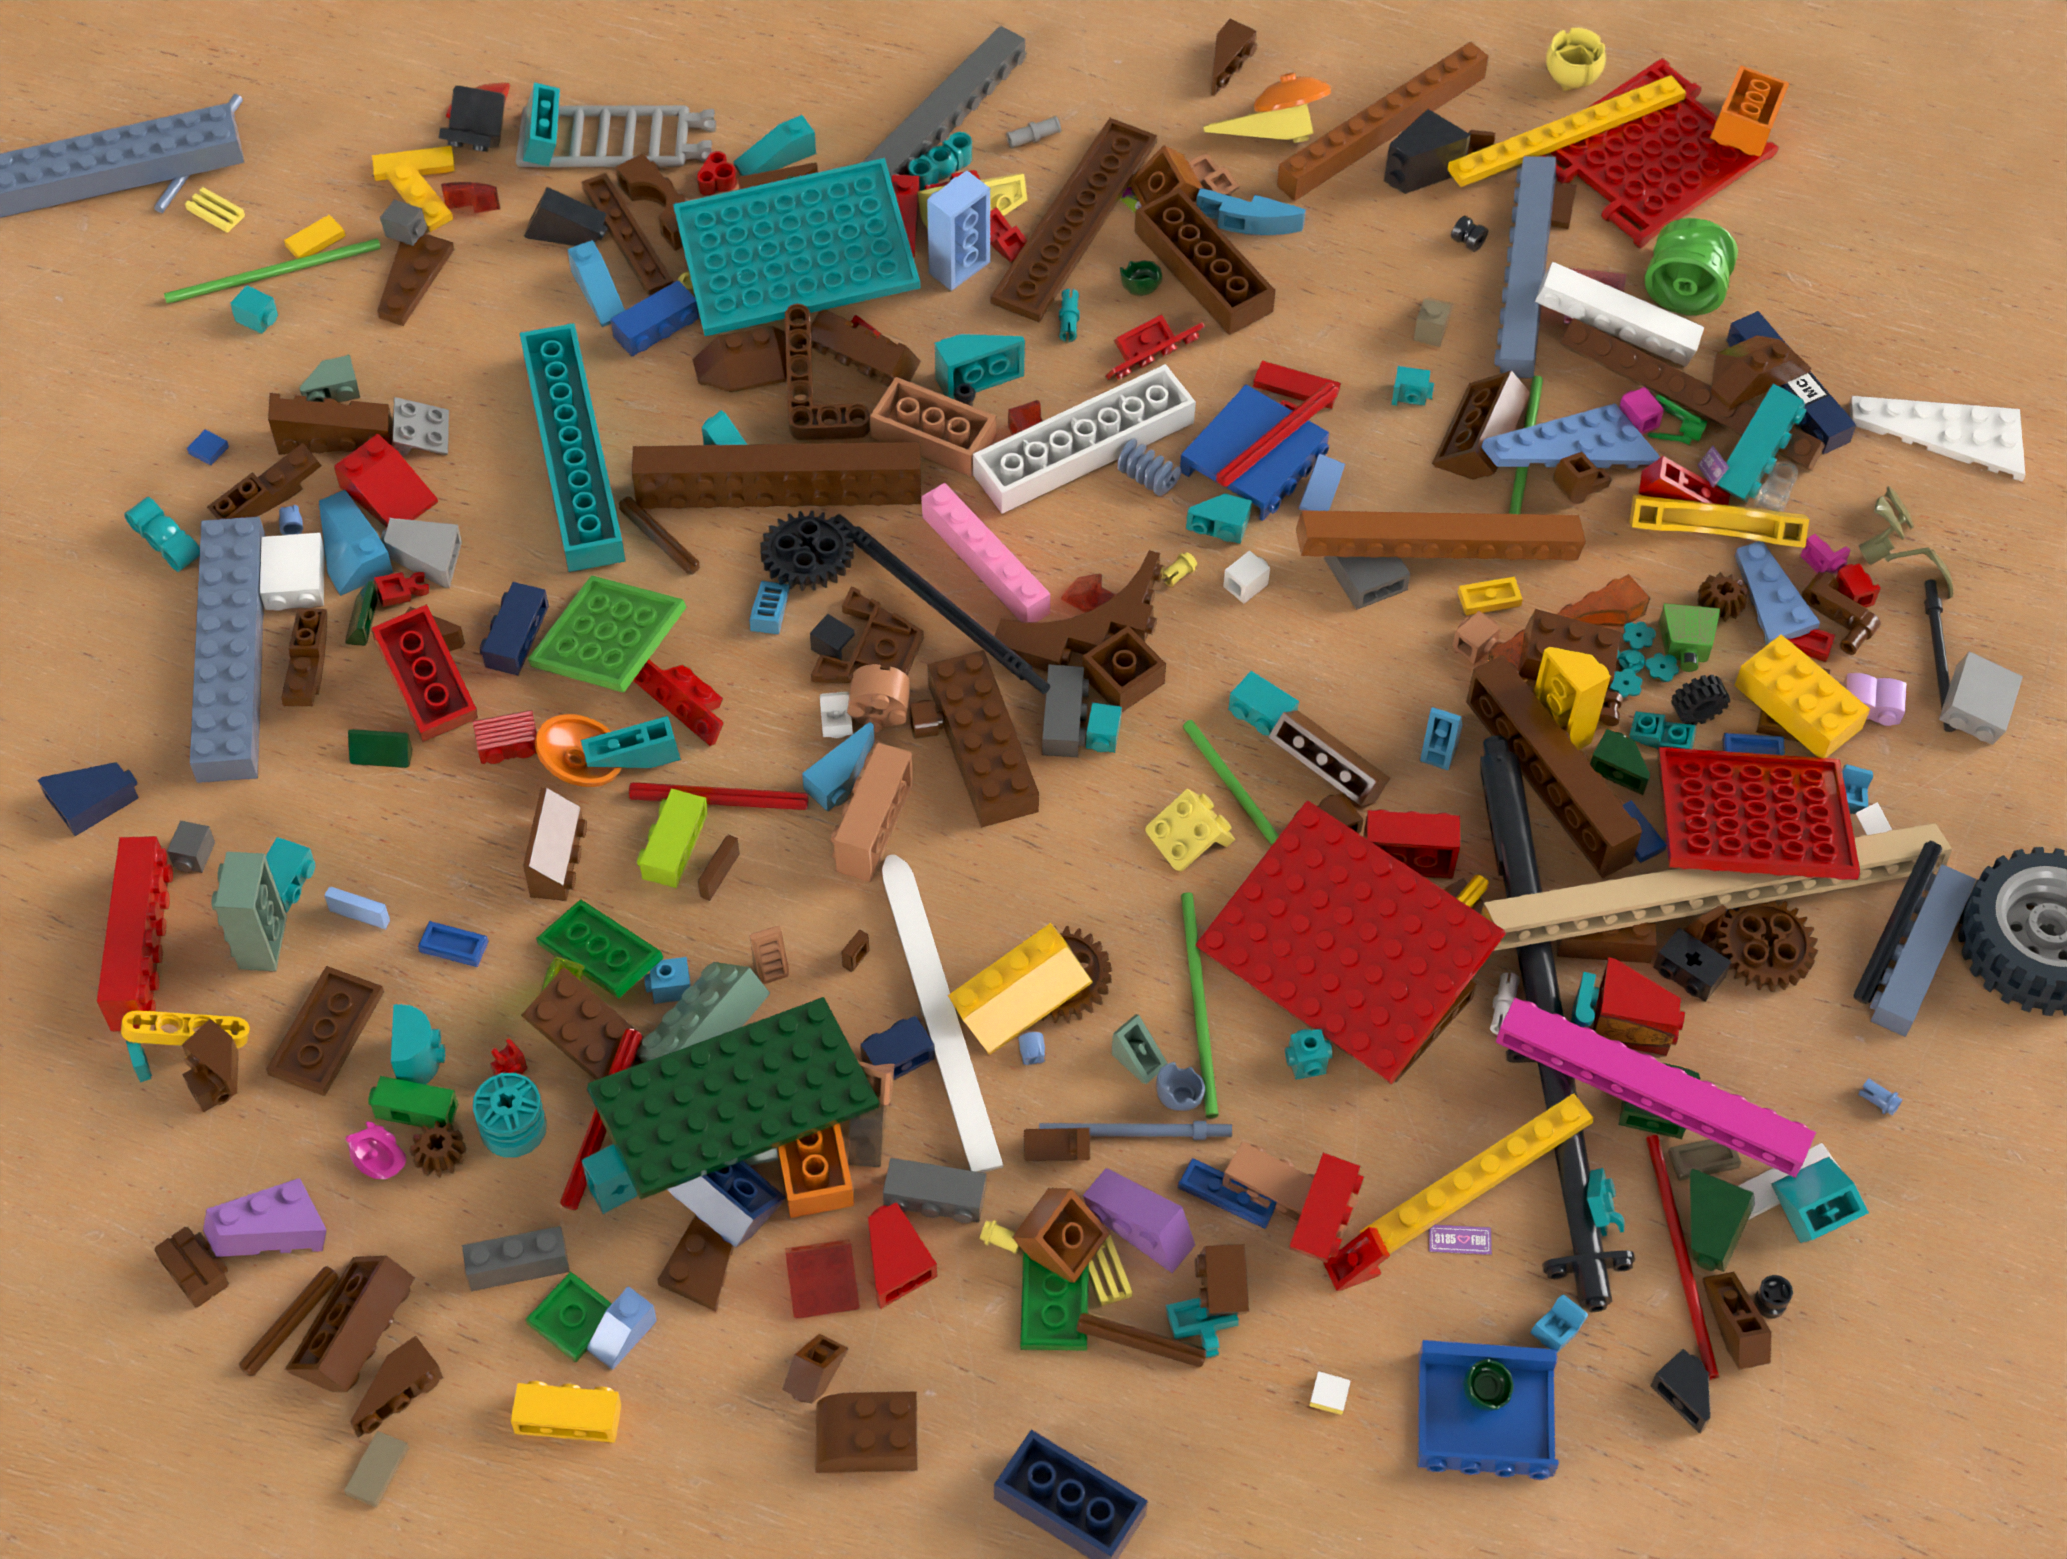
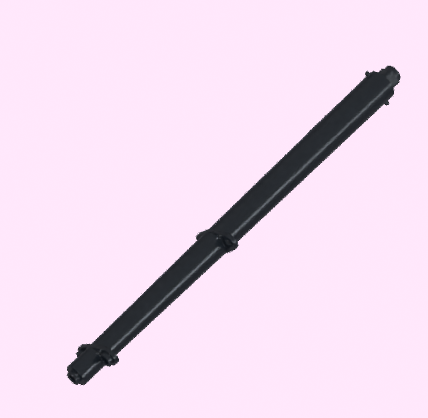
[1480,735,1635,1312]

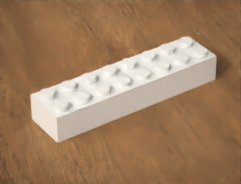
[973,364,1196,514]

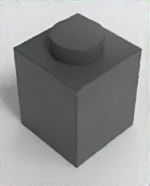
[380,199,427,246]
[167,820,215,873]

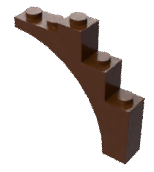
[994,550,1164,672]

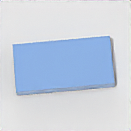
[324,887,390,929]

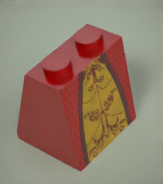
[1593,958,1685,1056]

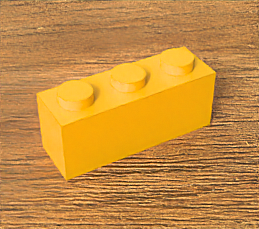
[511,1381,622,1443]

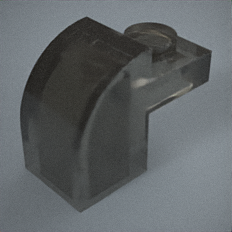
[848,1104,887,1167]

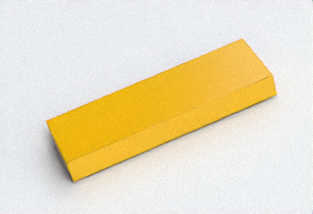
[372,146,455,181]

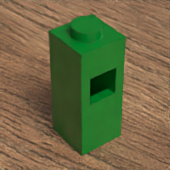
[368,1076,459,1129]

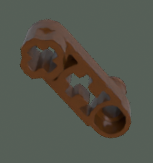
[1801,572,1881,655]

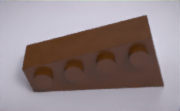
[268,393,393,455]

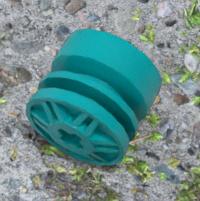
[473,1073,547,1158]

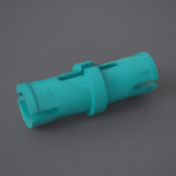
[1058,289,1080,342]

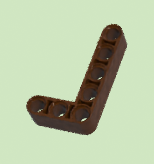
[785,304,870,440]

